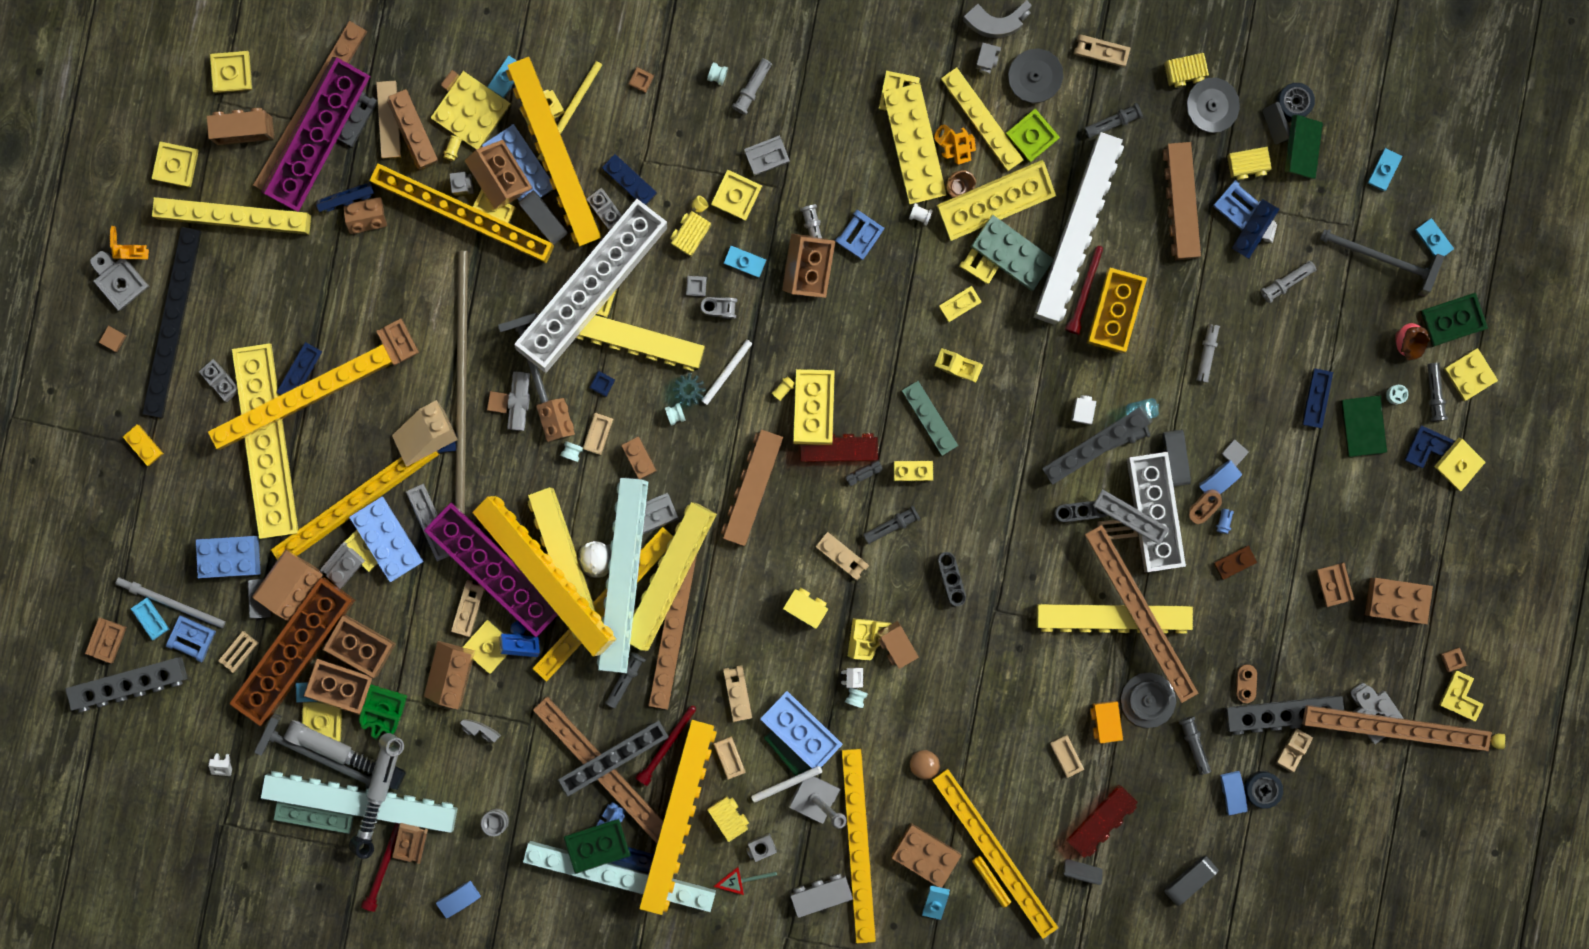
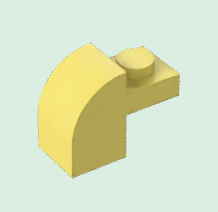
[935,348,983,383]

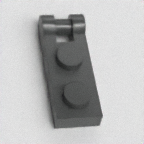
[337,92,378,147]

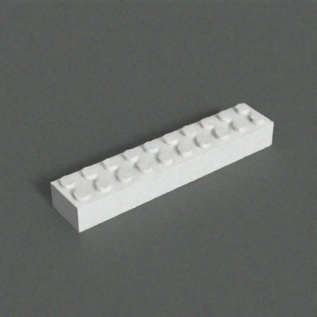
[1034,132,1124,325]
[514,199,667,373]

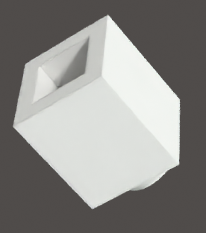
[1071,395,1096,425]

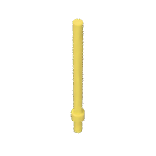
[537,61,602,162]

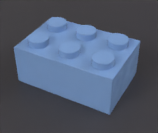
[196,536,261,578]

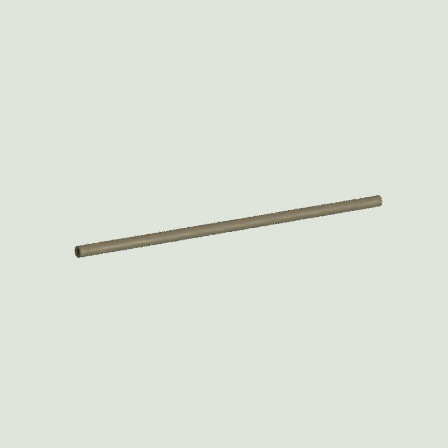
[455,251,468,514]

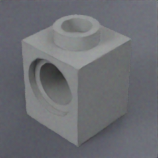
[746,833,777,862]

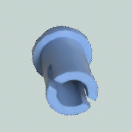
[1216,509,1234,534]

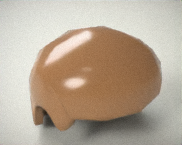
[946,170,976,198]
[910,750,940,780]

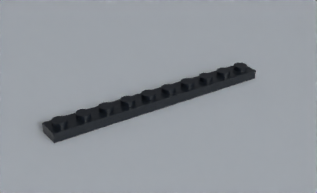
[143,227,202,418]

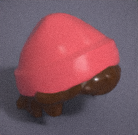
[1395,323,1430,360]

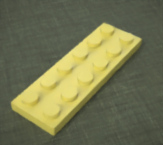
[883,83,947,205]
[937,160,1056,241]

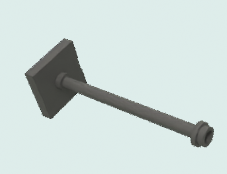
[1320,229,1445,297]
[498,313,548,404]
[254,713,372,788]

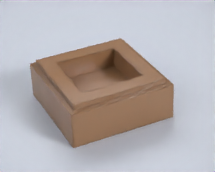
[629,67,654,93]
[441,70,459,92]
[99,326,127,352]
[487,391,509,414]
[1440,647,1467,672]

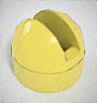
[692,196,709,213]
[1491,734,1505,749]

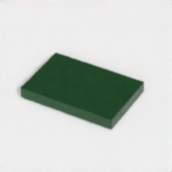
[1285,115,1323,179]
[1420,292,1488,347]
[1341,396,1387,457]
[764,731,812,776]
[564,819,631,874]

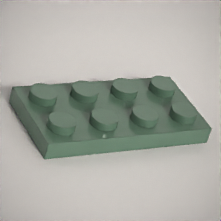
[970,215,1054,291]

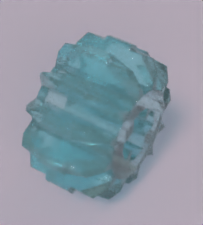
[673,373,706,406]
[1126,398,1159,418]

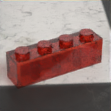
[801,433,878,462]
[1066,785,1138,858]

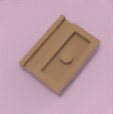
[376,319,419,365]
[1316,563,1354,607]
[85,618,127,663]
[392,823,428,864]

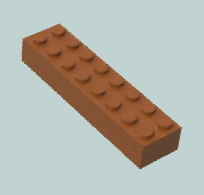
[230,578,355,726]

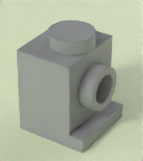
[976,43,1001,74]
[450,172,474,196]

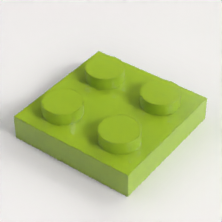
[1006,109,1060,163]

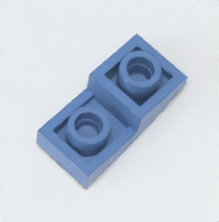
[1199,460,1242,500]
[1221,771,1247,815]
[436,881,481,919]

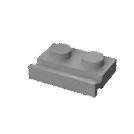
[744,135,790,176]
[643,493,679,534]
[320,542,365,589]

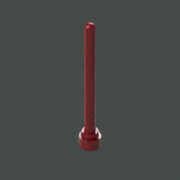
[1065,246,1103,335]
[635,705,696,786]
[361,823,400,912]

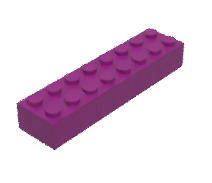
[261,57,370,212]
[424,503,558,637]

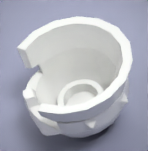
[578,541,612,578]

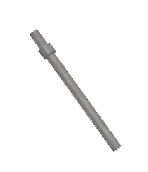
[116,578,226,629]

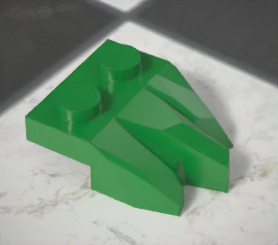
[359,684,407,740]

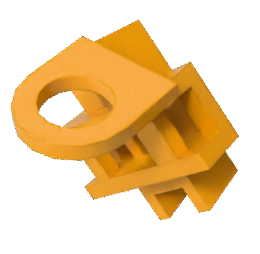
[934,124,976,165]
[110,226,149,259]

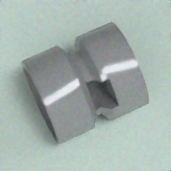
[481,808,509,836]

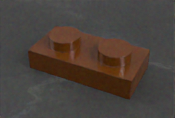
[1214,545,1257,580]

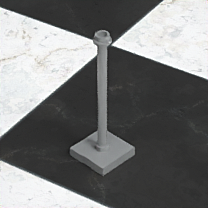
[788,776,846,829]

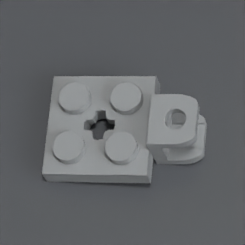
[90,251,150,311]
[1351,683,1404,744]

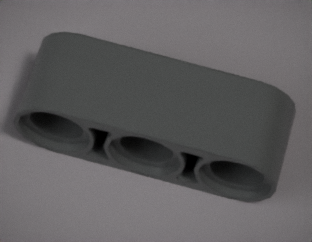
[519,190,569,245]
[1163,429,1191,487]
[1054,501,1108,522]
[937,552,966,606]
[1164,855,1219,906]

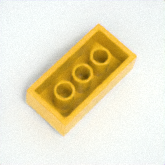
[1087,268,1147,354]

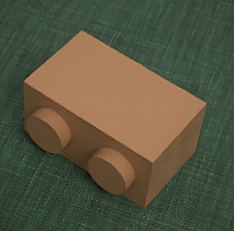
[621,437,657,479]
[878,621,919,669]

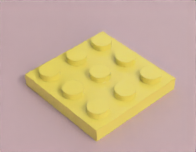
[431,71,511,150]

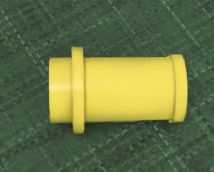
[443,135,462,161]
[772,376,796,401]

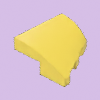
[847,618,892,660]

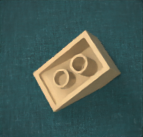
[392,400,458,466]

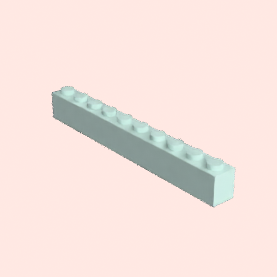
[597,478,648,673]
[261,771,458,833]
[523,841,716,912]

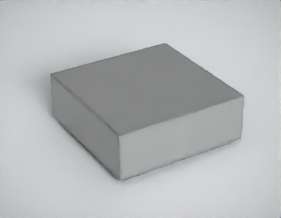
[686,276,707,297]
[1221,439,1249,466]

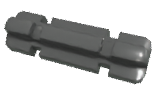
[846,461,883,486]

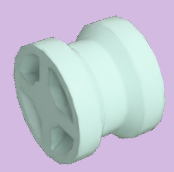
[707,62,728,86]
[1386,385,1408,405]
[665,403,686,426]
[560,441,583,462]
[845,688,868,708]

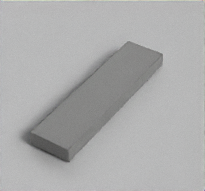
[406,484,450,561]
[1093,489,1170,545]

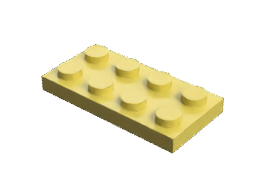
[794,369,834,445]

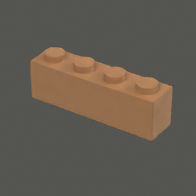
[387,89,438,171]

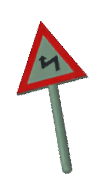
[713,867,777,895]

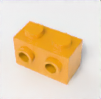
[1090,701,1123,743]

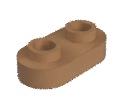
[1189,489,1222,524]
[1236,664,1257,703]

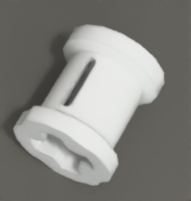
[909,203,933,226]

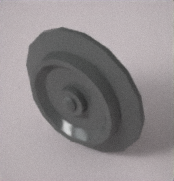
[1008,48,1064,103]
[1187,77,1240,133]
[1121,673,1176,728]

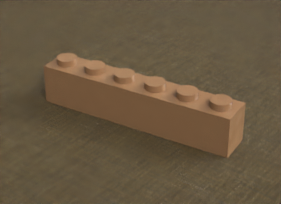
[1163,142,1201,260]
[721,430,783,546]

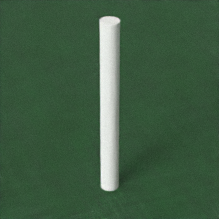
[701,339,753,405]
[752,766,822,803]

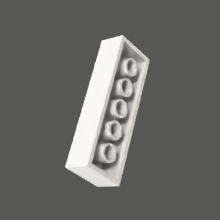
[1127,452,1186,572]

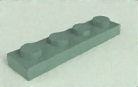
[902,381,958,456]
[274,801,354,834]

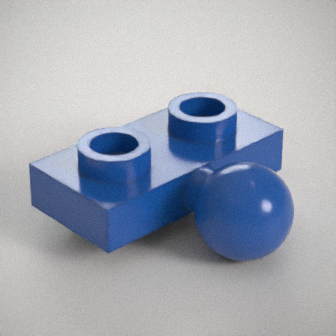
[499,621,540,657]

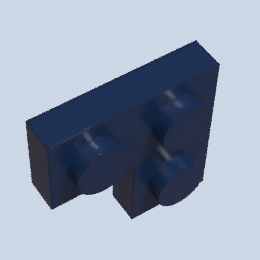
[1404,425,1455,468]

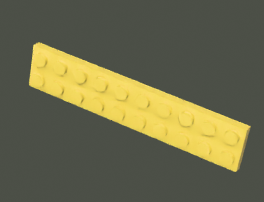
[232,344,298,539]

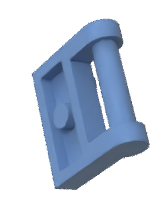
[1213,180,1261,231]
[835,210,885,260]
[166,616,216,663]

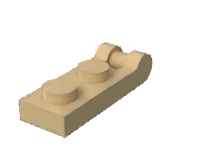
[1074,35,1131,67]
[816,532,869,580]
[451,580,485,637]
[723,665,752,722]

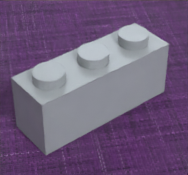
[791,873,853,918]

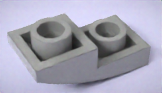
[587,188,622,231]
[199,359,238,402]
[460,719,501,742]

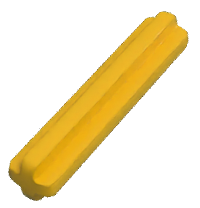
[972,856,1011,908]

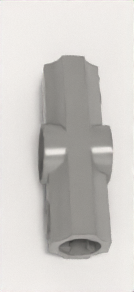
[508,372,530,431]

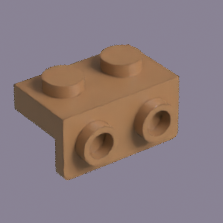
[344,197,387,234]
[537,398,575,442]

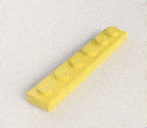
[941,67,1023,172]

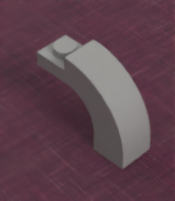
[963,0,1032,38]

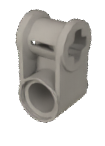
[701,297,738,319]

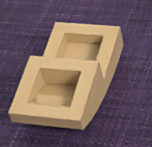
[1276,728,1313,773]

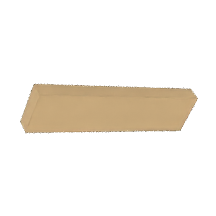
[377,81,402,159]

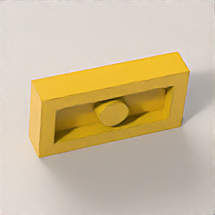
[123,425,164,466]

